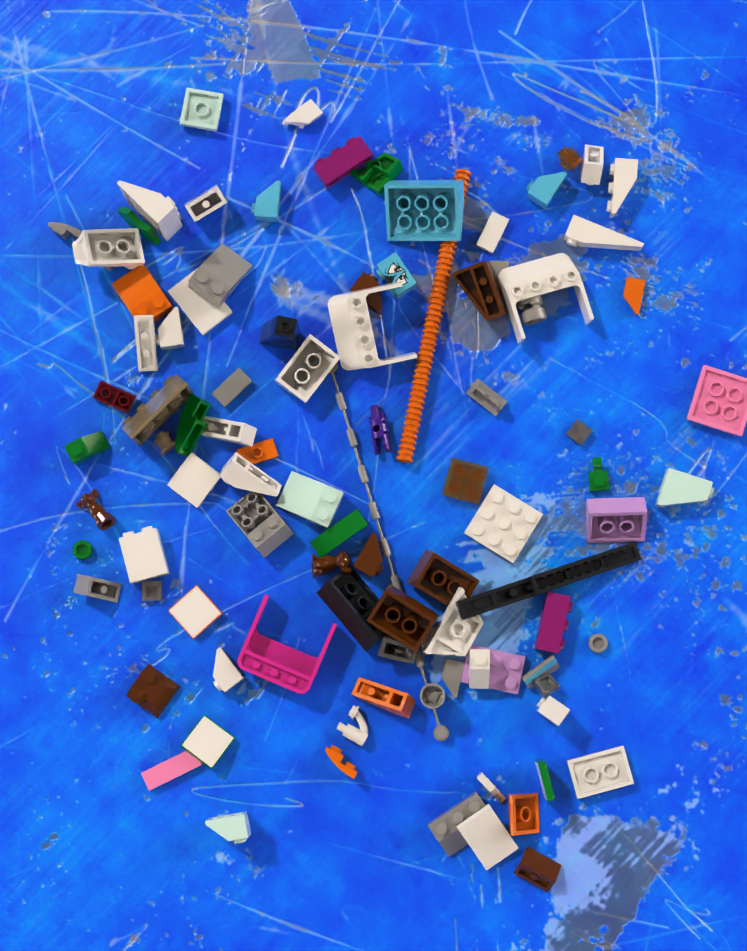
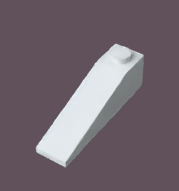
[563,215,644,251]

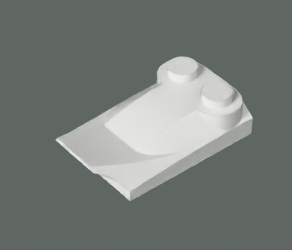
[72,228,145,269]

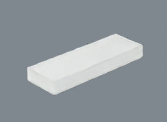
[134,315,158,372]

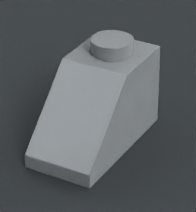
[73,574,122,603]

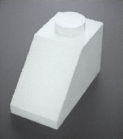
[581,144,604,185]
[155,307,185,350]
[213,647,244,692]
[469,649,490,689]
[536,695,570,726]

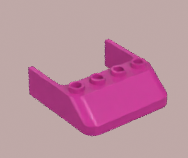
[237,594,337,694]

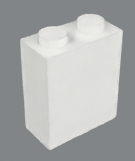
[119,526,170,584]

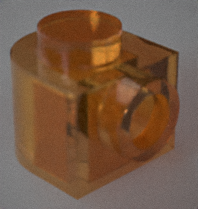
[557,146,584,171]

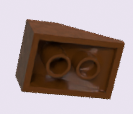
[407,549,480,606]

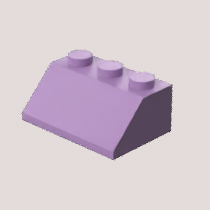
[586,497,647,543]

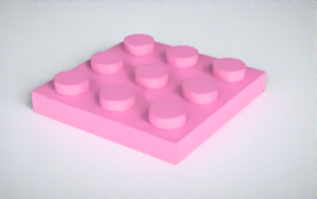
[686,365,747,437]

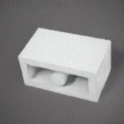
[185,185,227,222]

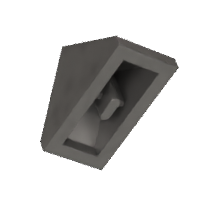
[377,636,419,664]

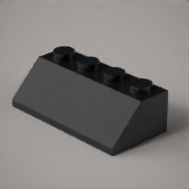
[317,565,387,652]

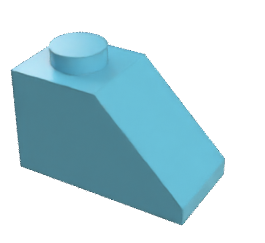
[526,172,567,209]
[251,181,282,222]

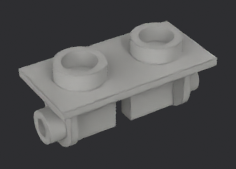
[466,378,508,416]

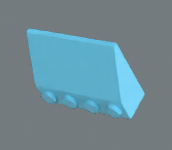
[384,180,464,241]

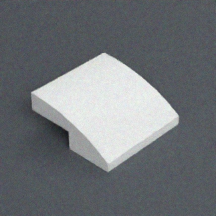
[167,453,221,508]

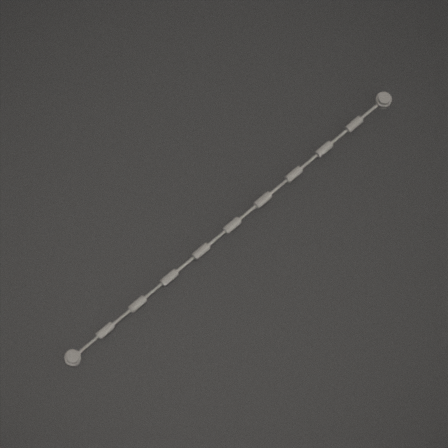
[328,363,449,741]

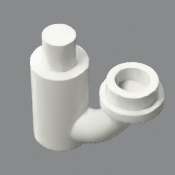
[336,705,369,746]

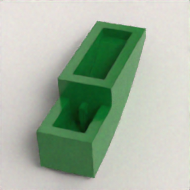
[175,393,211,457]
[310,509,368,557]

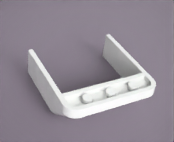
[498,253,594,344]
[328,281,417,371]

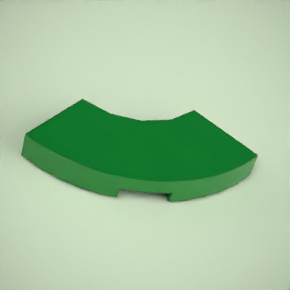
[117,206,161,245]

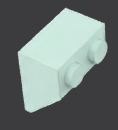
[205,811,251,844]

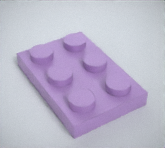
[461,645,526,694]

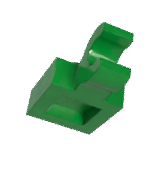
[588,457,609,492]

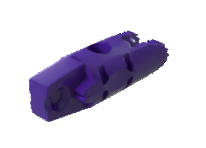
[369,405,391,455]

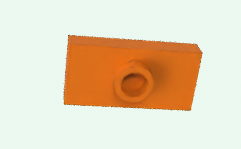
[237,438,279,465]

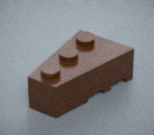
[451,260,509,322]

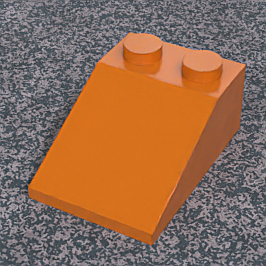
[112,265,173,323]

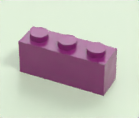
[313,136,373,190]
[534,592,573,654]

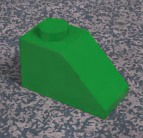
[64,431,110,466]

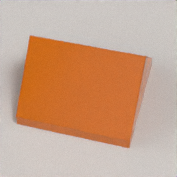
[508,793,540,836]

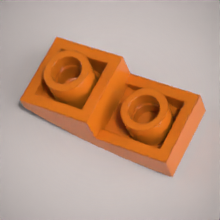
[325,745,358,779]

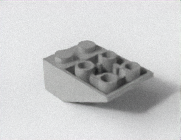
[226,491,294,558]

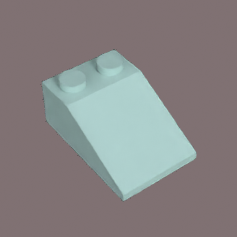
[276,471,344,529]

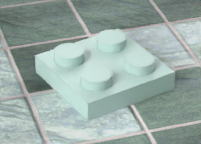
[180,87,224,132]

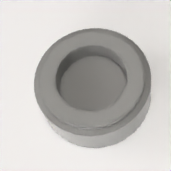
[588,633,608,653]

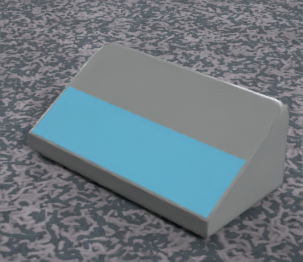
[521,655,559,689]

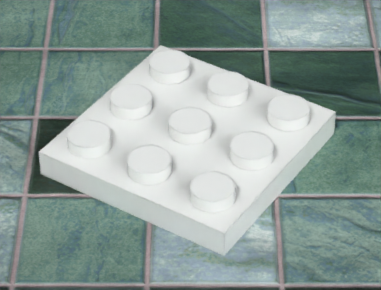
[464,484,543,563]

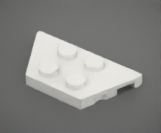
[423,587,484,656]

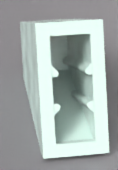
[655,468,714,507]

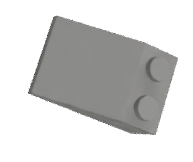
[188,243,253,309]

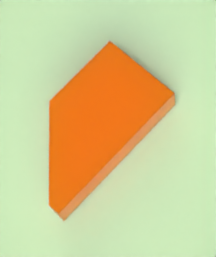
[623,277,645,316]

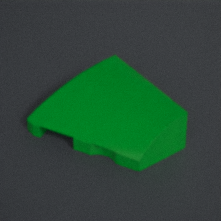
[350,152,403,196]

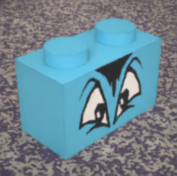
[376,252,417,299]

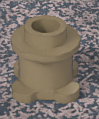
[153,431,176,456]

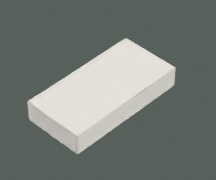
[476,211,509,254]

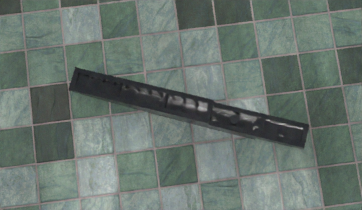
[455,542,642,621]

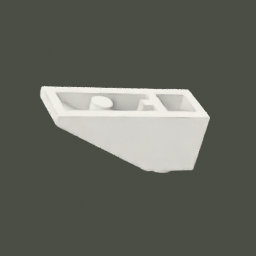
[201,416,257,447]
[219,452,282,497]

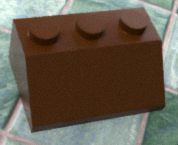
[367,584,439,652]

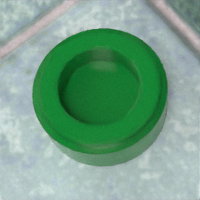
[73,540,93,560]

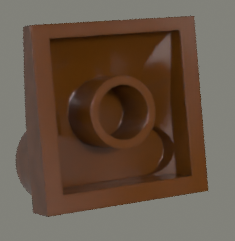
[126,664,181,718]

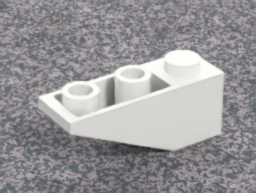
[607,158,638,218]

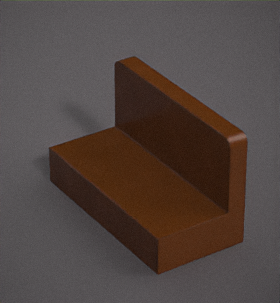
[513,847,561,892]

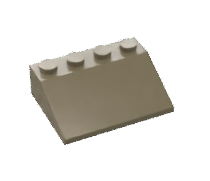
[122,375,194,446]

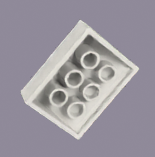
[117,180,183,241]

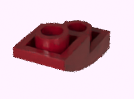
[92,381,136,414]

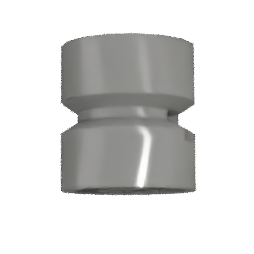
[518,295,547,325]
[419,683,445,709]

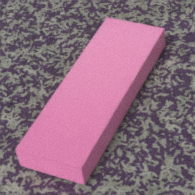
[141,751,202,791]

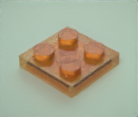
[442,458,489,505]

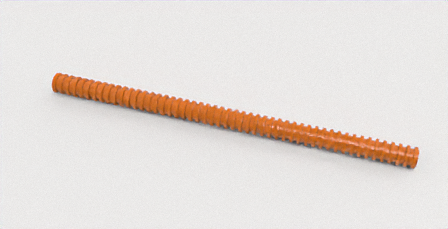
[396,169,471,463]

